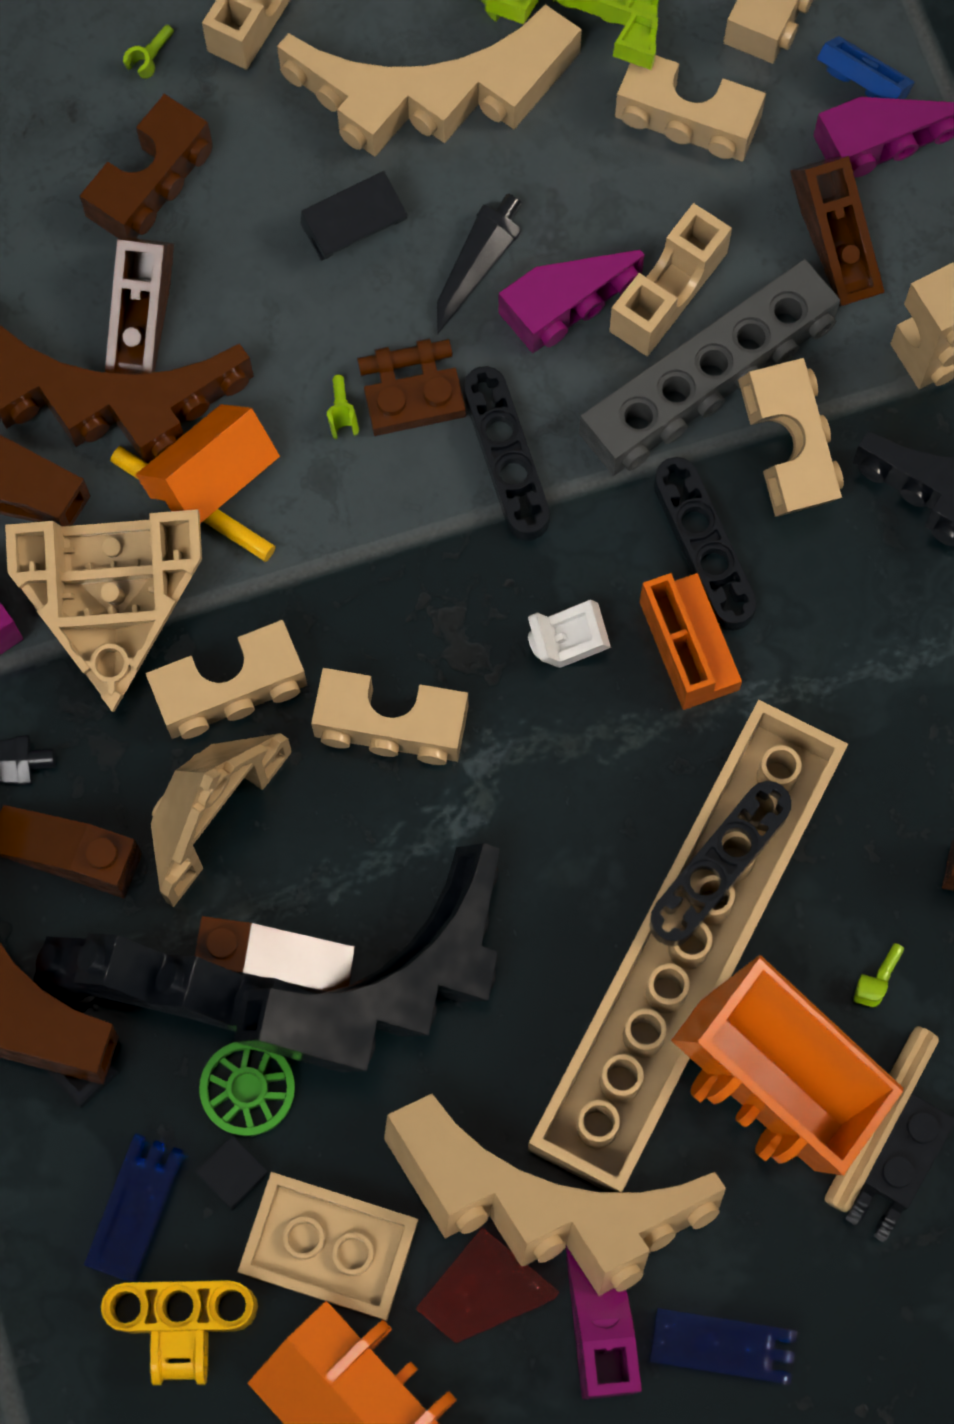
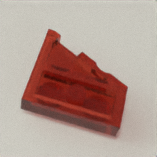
[416,1227,560,1344]

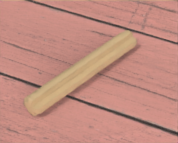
[825,1026,939,1212]

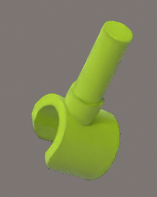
[123,25,174,79]
[327,375,359,439]
[853,943,904,1007]

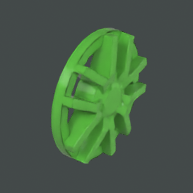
[199,1042,295,1136]

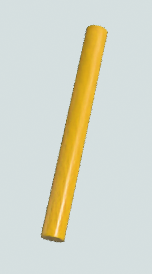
[110,446,276,562]

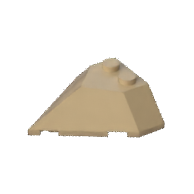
[5,509,202,712]
[151,733,292,907]

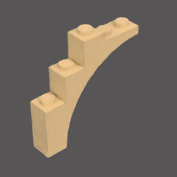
[277,4,582,157]
[384,1094,726,1296]

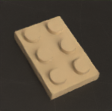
[238,1172,419,1321]

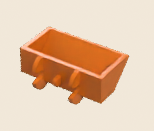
[671,955,903,1176]
[247,1301,456,1424]

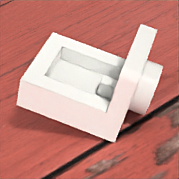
[528,600,611,668]

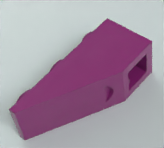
[813,97,954,178]
[498,250,644,353]
[565,1246,641,1400]

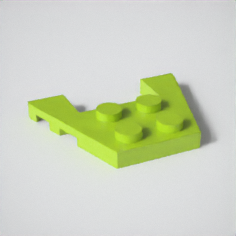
[486,0,659,70]

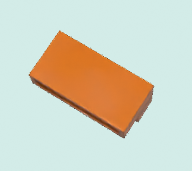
[135,404,280,524]
[640,573,742,710]

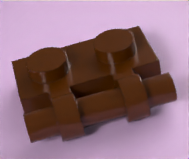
[357,338,466,436]

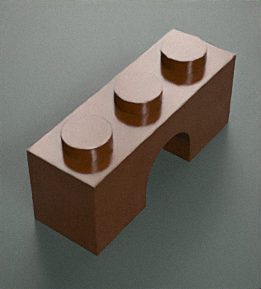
[79,94,213,239]

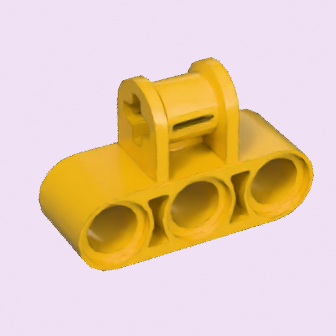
[101,1281,258,1386]

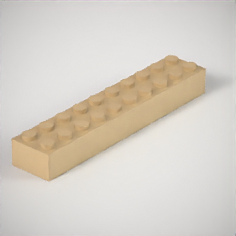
[528,700,848,1193]

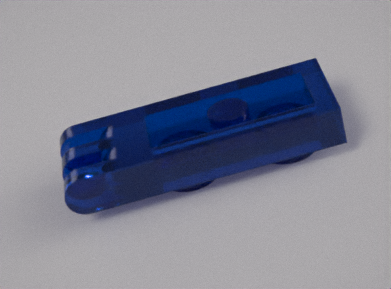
[84,1133,184,1283]
[650,1308,797,1385]

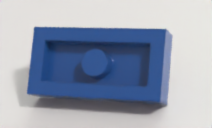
[817,36,915,99]

